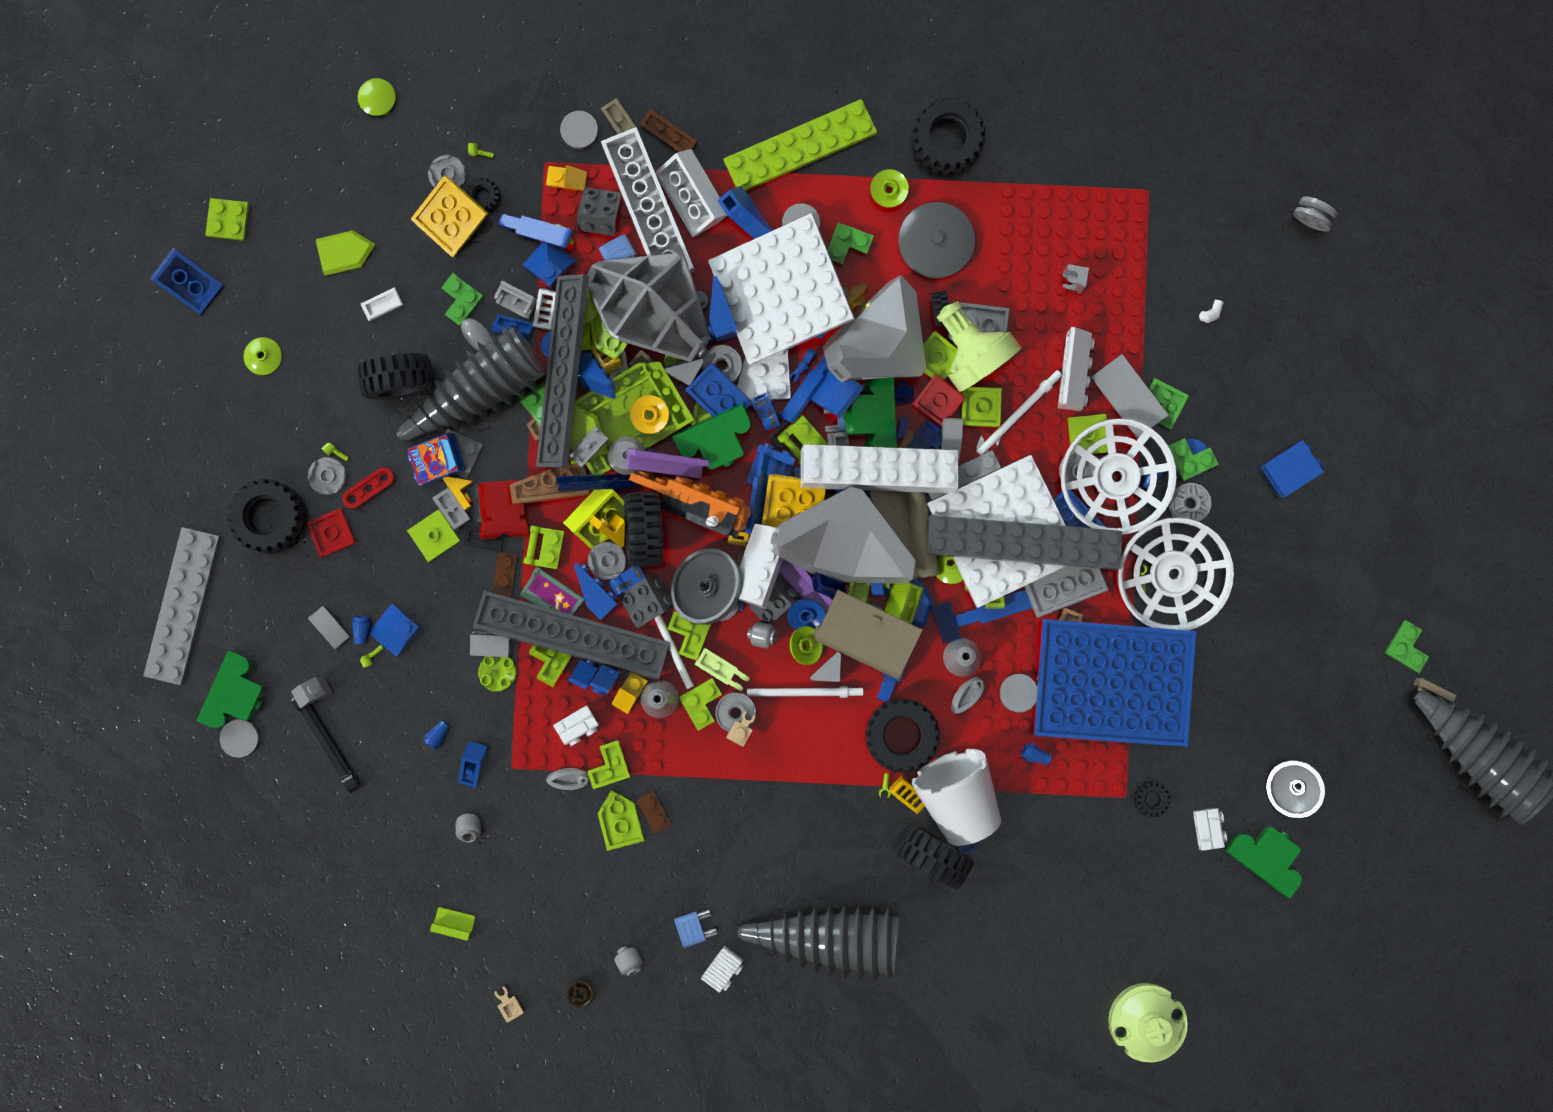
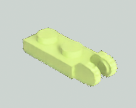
[695,648,750,692]

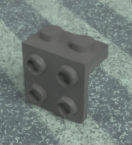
[577,188,621,236]
[745,573,801,624]
[619,574,674,628]

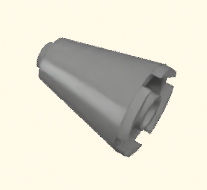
[943,638,982,677]
[640,680,679,718]

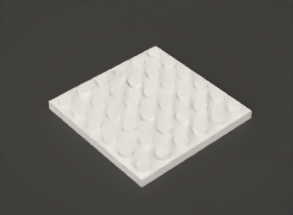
[708,213,855,366]
[927,455,1066,608]

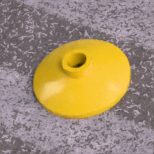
[630,395,669,434]

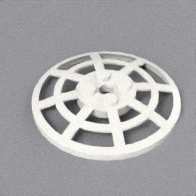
[1061,419,1176,534]
[1118,517,1234,630]

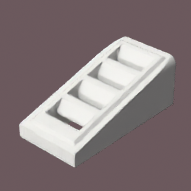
[533,288,556,330]

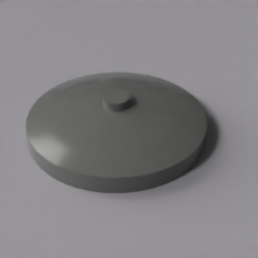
[898,202,975,279]
[671,548,742,625]

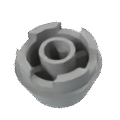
[608,436,646,475]

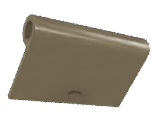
[869,491,940,584]
[813,590,923,680]

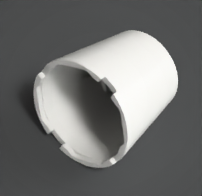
[912,749,1001,846]

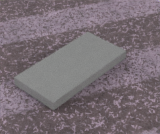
[1091,354,1168,438]
[1024,566,1108,618]

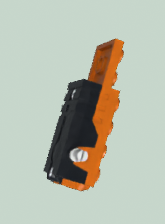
[629,470,751,537]

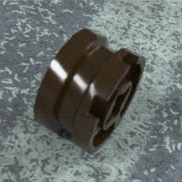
[567,980,594,1008]

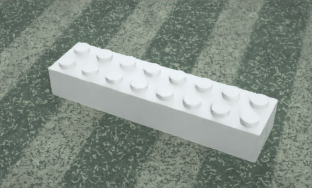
[601,127,694,273]
[801,445,958,493]

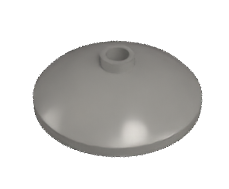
[1267,760,1325,818]

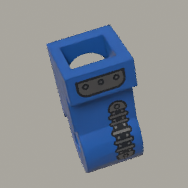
[752,391,781,431]
[608,566,647,596]

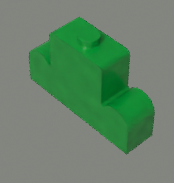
[843,377,897,448]
[673,402,751,470]
[196,650,266,728]
[1224,826,1302,899]

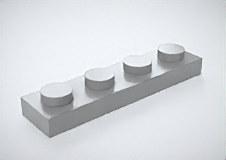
[928,450,1001,501]

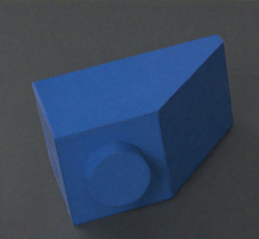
[568,660,599,690]
[458,741,487,788]

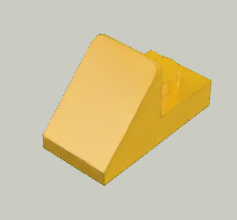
[546,165,587,191]
[443,476,474,512]
[589,514,625,548]
[612,672,648,714]

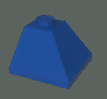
[523,242,576,290]
[368,603,422,657]

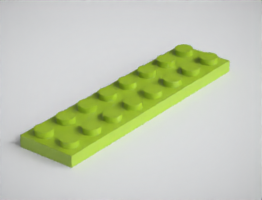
[723,99,877,191]

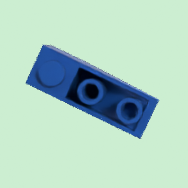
[718,186,773,239]
[577,352,616,399]
[574,563,618,621]
[589,665,621,696]

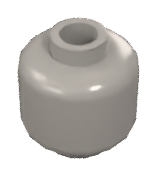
[747,622,777,648]
[455,814,481,843]
[614,946,643,976]

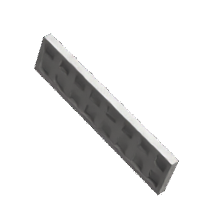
[143,527,220,685]

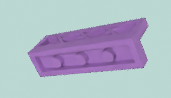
[626,449,709,479]
[779,559,832,614]

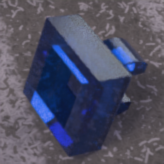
[894,380,915,404]

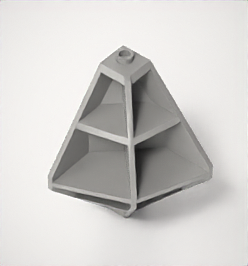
[587,253,711,362]
[823,275,926,383]
[771,487,916,584]

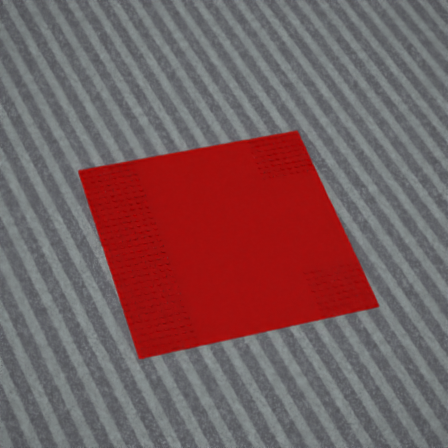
[511,162,1149,798]

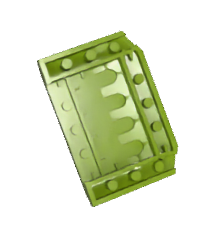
[575,362,694,479]

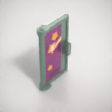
[520,566,585,615]

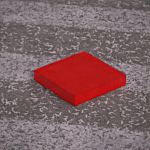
[913,373,966,426]
[306,508,357,558]

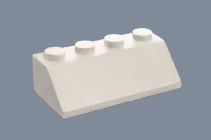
[655,149,727,238]
[1058,327,1094,411]
[739,524,783,609]

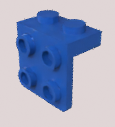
[747,443,795,491]

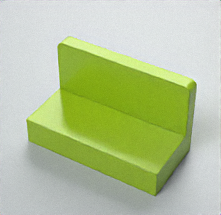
[885,583,923,624]
[430,907,476,941]

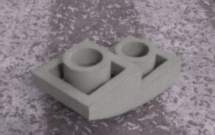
[940,417,963,460]
[308,606,349,649]

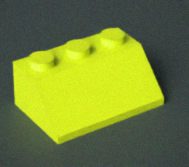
[563,481,624,549]

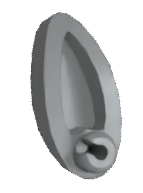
[461,319,491,351]
[951,677,984,714]
[546,768,590,790]

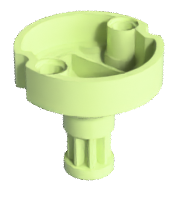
[936,301,1021,392]
[1109,983,1187,1062]

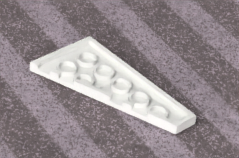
[737,349,791,400]

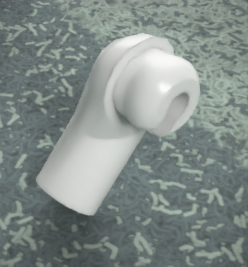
[1199,300,1224,323]

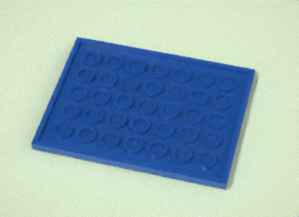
[1034,619,1196,747]

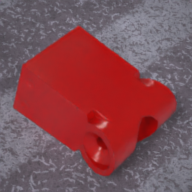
[478,480,529,539]

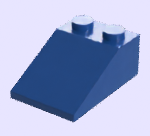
[151,247,223,315]
[707,276,738,344]

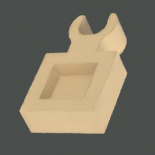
[726,711,755,747]
[495,986,524,1023]

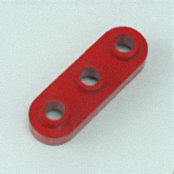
[342,467,394,509]

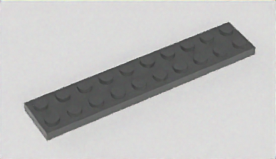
[536,274,589,468]
[927,515,1122,570]
[472,591,670,680]

